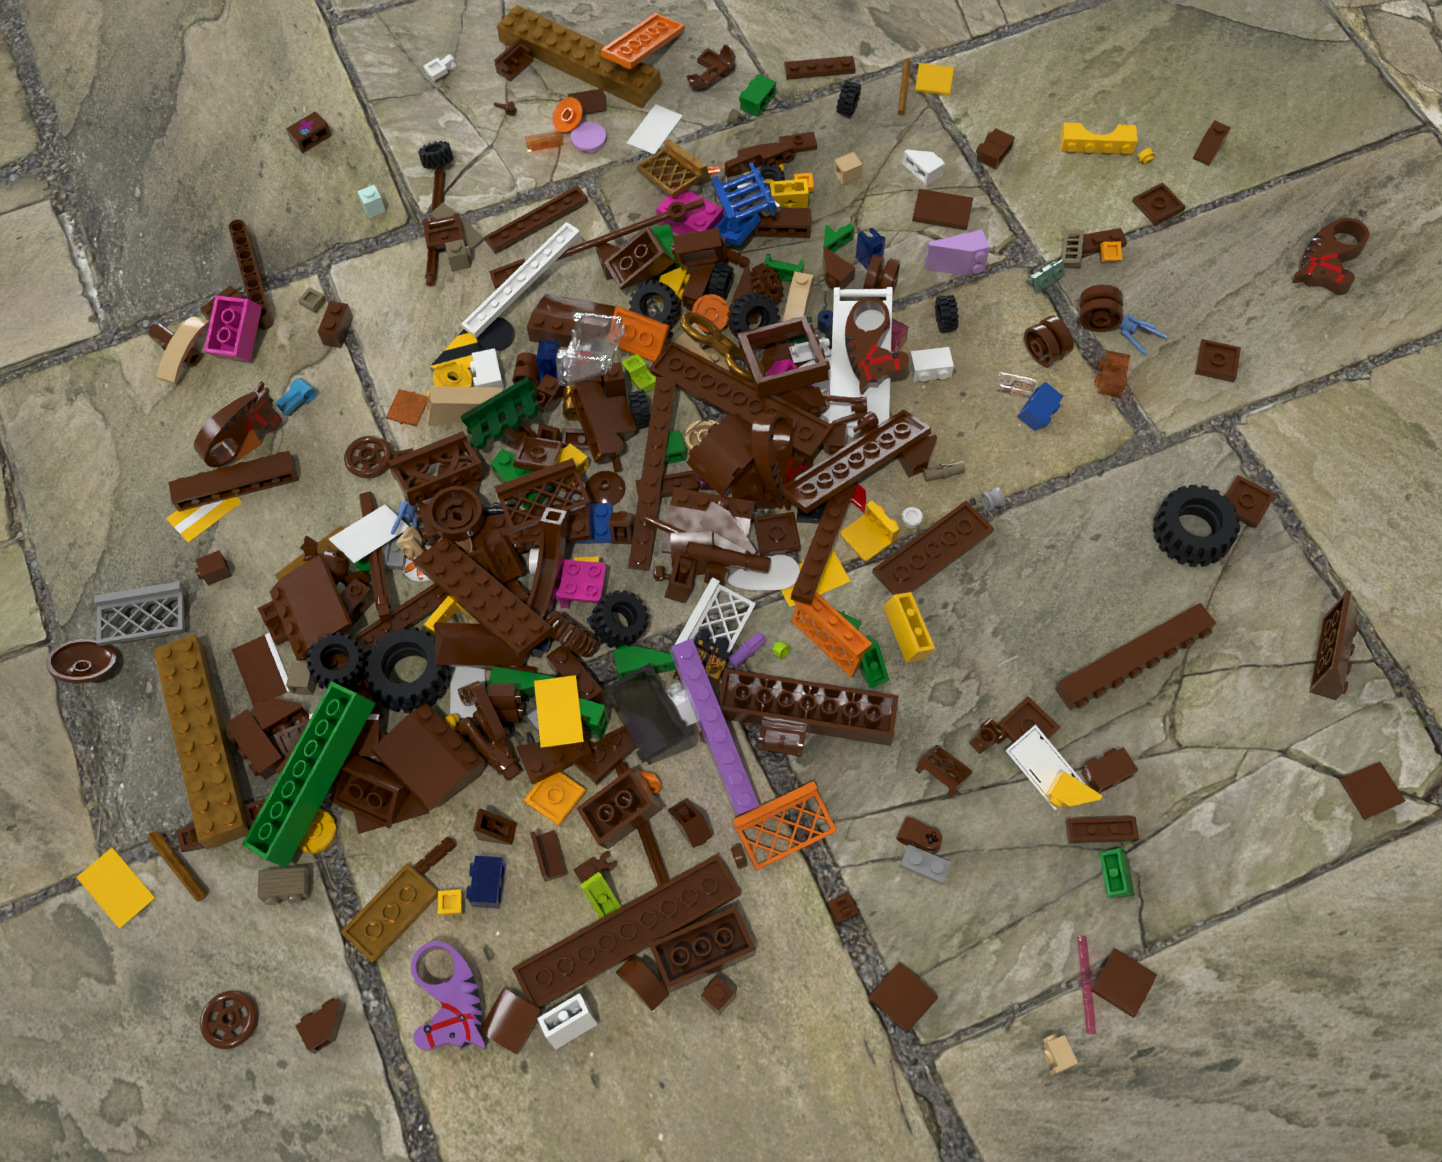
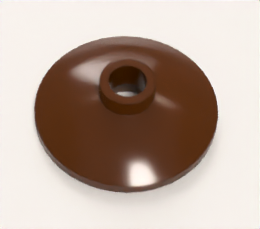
[585,471,625,506]

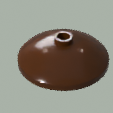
[46,639,117,684]

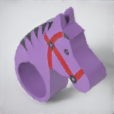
[411,941,486,1051]

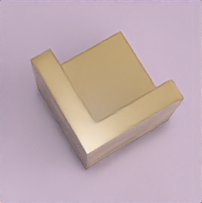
[834,152,863,185]

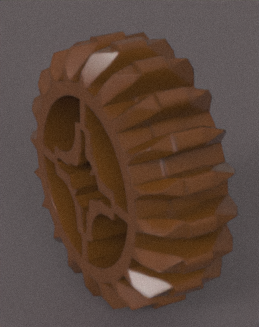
[545,611,598,657]

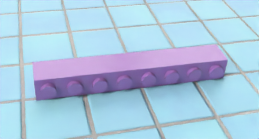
[669,638,759,816]

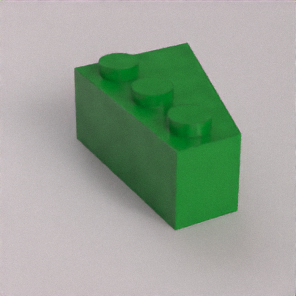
[490,448,555,510]

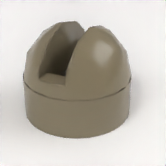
[727,108,742,125]

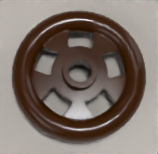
[344,435,392,478]
[200,991,258,1049]

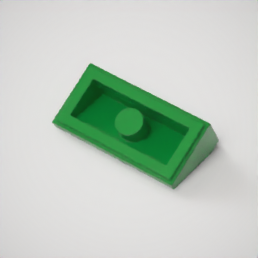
[1099,848,1135,898]

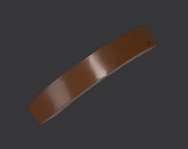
[526,507,567,620]

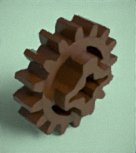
[750,263,784,303]

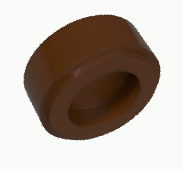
[730,845,747,869]

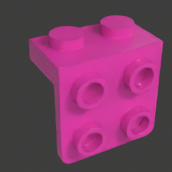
[556,560,606,609]

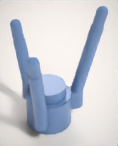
[1119,314,1168,355]
[391,501,418,535]

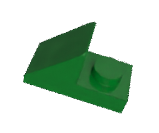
[823,223,855,253]

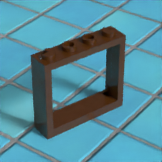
[737,316,831,398]

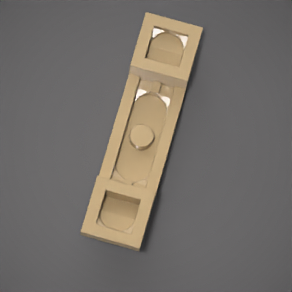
[157,316,210,384]

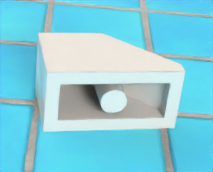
[903,150,945,186]

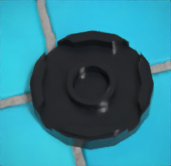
[476,317,514,351]

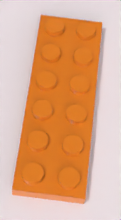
[600,13,685,69]

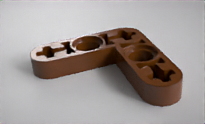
[457,681,506,744]

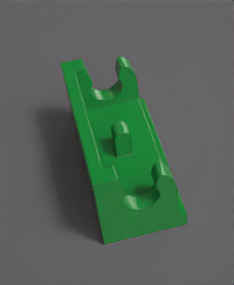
[764,253,804,282]

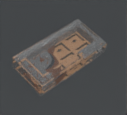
[994,371,1037,399]

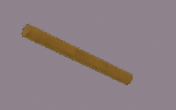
[898,58,911,116]

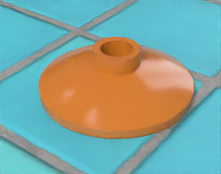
[552,97,583,133]

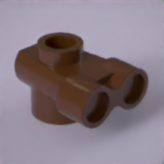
[970,718,1007,754]

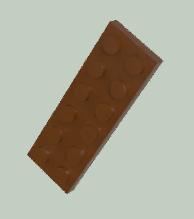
[872,501,994,595]

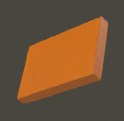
[606,306,670,362]

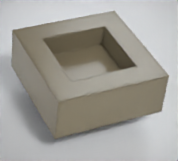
[298,287,326,313]

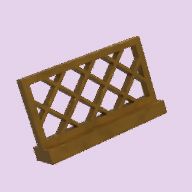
[636,139,711,198]

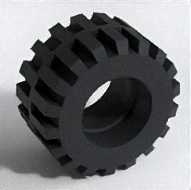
[629,280,680,327]
[727,293,780,338]
[590,590,649,649]
[306,632,365,690]

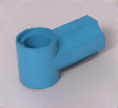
[275,378,317,415]

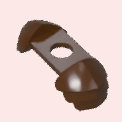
[686,45,736,90]

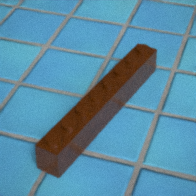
[1055,603,1216,710]

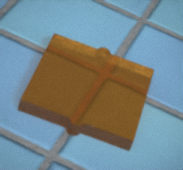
[386,389,428,427]

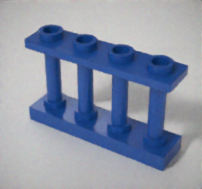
[711,163,777,233]

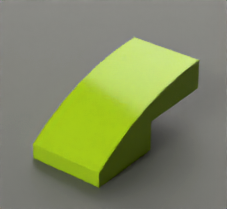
[622,353,656,393]

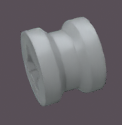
[981,487,1005,512]

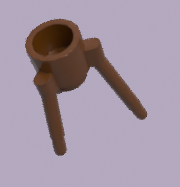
[823,395,867,422]
[831,411,879,438]

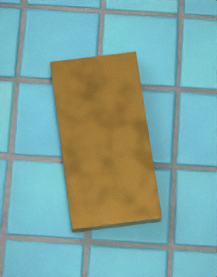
[340,863,438,964]

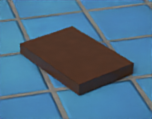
[912,189,973,230]

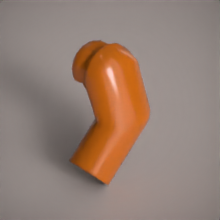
[636,770,662,794]

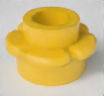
[1138,148,1156,165]

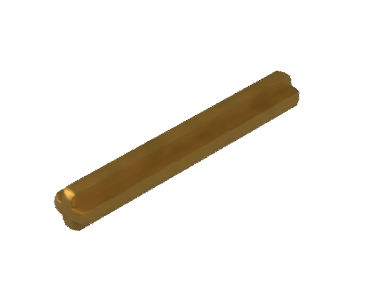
[147,830,207,902]

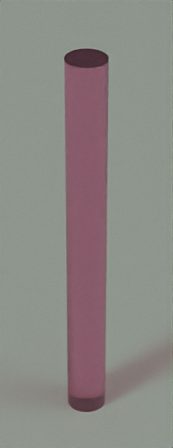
[1077,936,1096,1034]

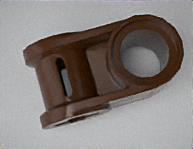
[896,817,942,854]

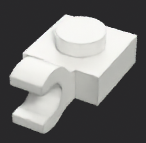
[423,55,457,81]

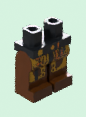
[673,629,730,693]

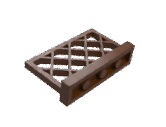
[494,458,591,534]

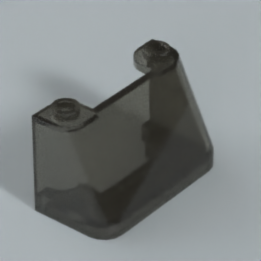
[603,663,696,765]

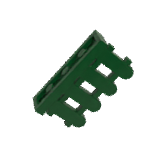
[461,376,541,450]

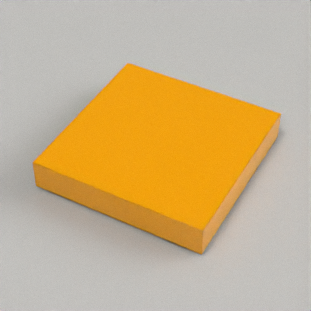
[523,772,587,827]

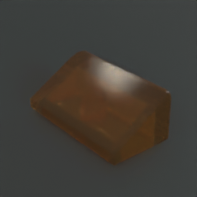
[525,130,563,152]

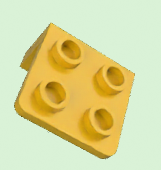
[841,500,899,562]

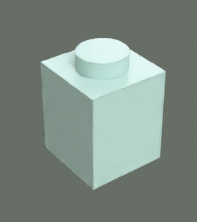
[357,185,386,219]

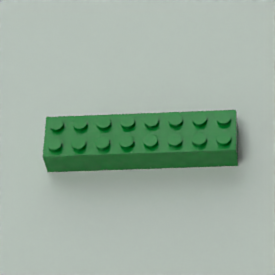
[242,681,376,868]

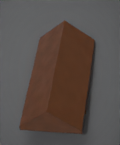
[434,622,526,668]

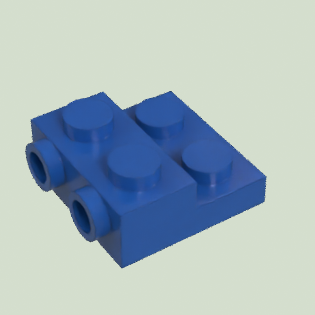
[714,209,761,248]
[571,500,613,544]

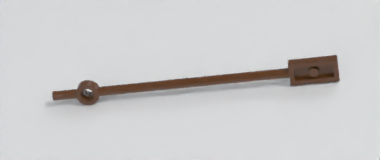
[489,198,705,290]

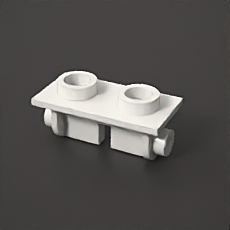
[789,337,831,363]

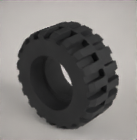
[1153,485,1240,567]
[364,627,452,713]

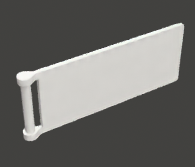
[829,287,893,428]

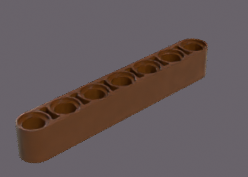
[229,219,274,330]

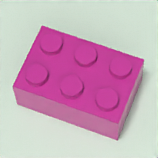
[656,186,723,235]
[203,295,262,362]

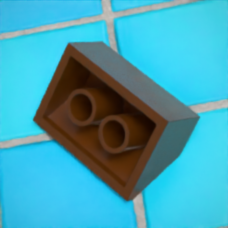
[331,754,409,828]

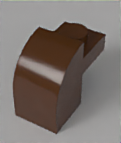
[616,956,670,1011]

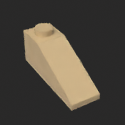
[783,272,813,321]
[674,322,730,371]

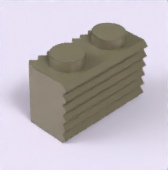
[257,866,310,905]

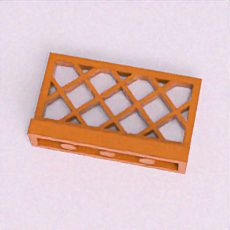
[791,592,872,678]
[731,781,837,871]

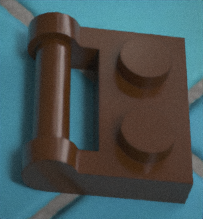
[422,213,465,251]

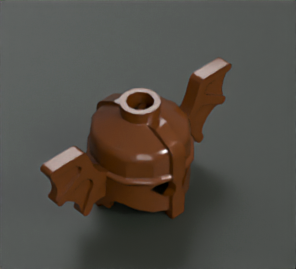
[300,535,371,588]

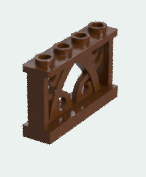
[388,431,485,506]

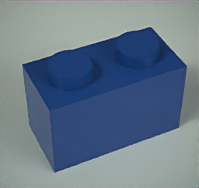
[1017,381,1064,431]

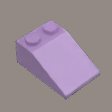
[924,230,990,275]

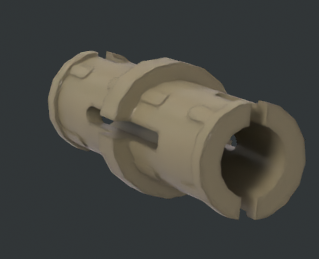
[922,460,965,482]

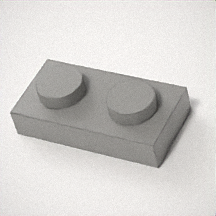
[383,532,406,570]
[900,844,951,885]

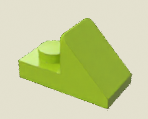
[580,872,621,919]

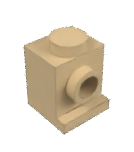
[1043,1034,1078,1076]

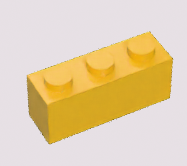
[883,592,936,663]

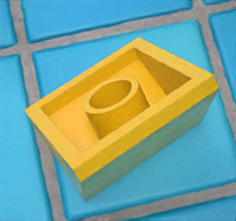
[915,63,954,96]

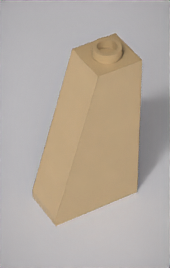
[426,386,502,425]

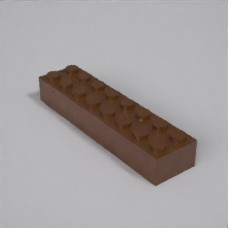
[718,668,899,746]

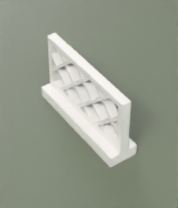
[675,577,756,653]

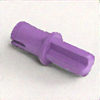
[728,632,766,668]

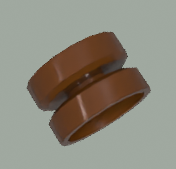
[863,254,900,301]
[1079,284,1123,332]
[1024,315,1074,366]

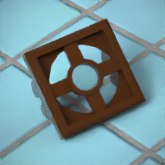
[915,745,972,798]

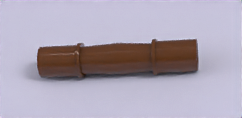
[685,541,770,574]

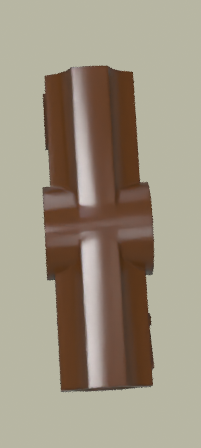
[148,323,201,367]

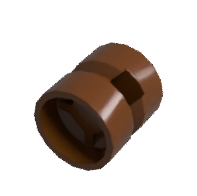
[512,352,542,386]

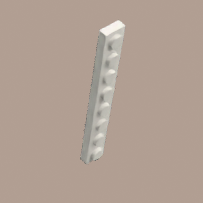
[461,222,581,338]

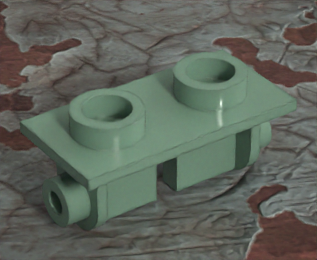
[1027,260,1065,294]

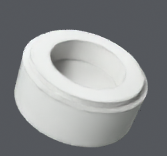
[901,507,923,528]

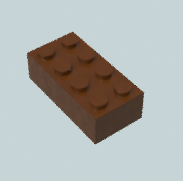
[649,906,755,993]

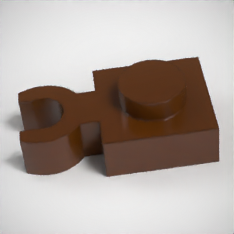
[573,851,617,883]

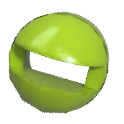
[772,641,791,660]

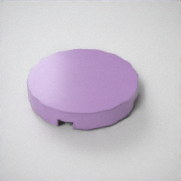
[571,122,607,153]

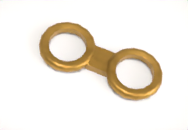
[680,312,766,381]

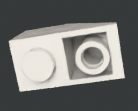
[664,683,697,727]

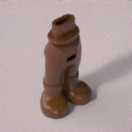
[456,710,522,781]

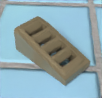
[1061,230,1084,267]

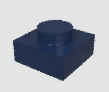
[532,636,551,658]

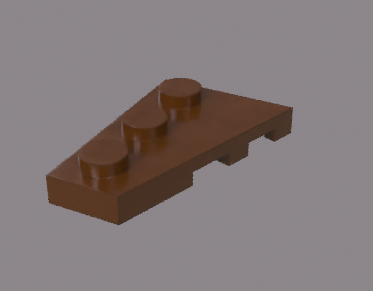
[516,735,593,785]

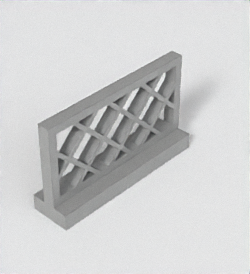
[94,581,187,646]

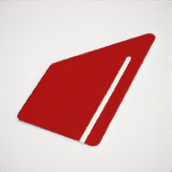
[851,483,866,513]

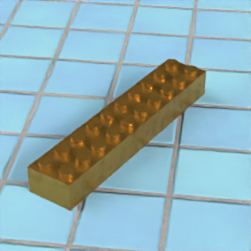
[497,4,661,109]
[153,634,250,850]

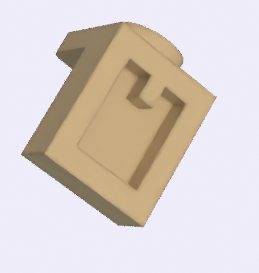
[396,526,425,559]

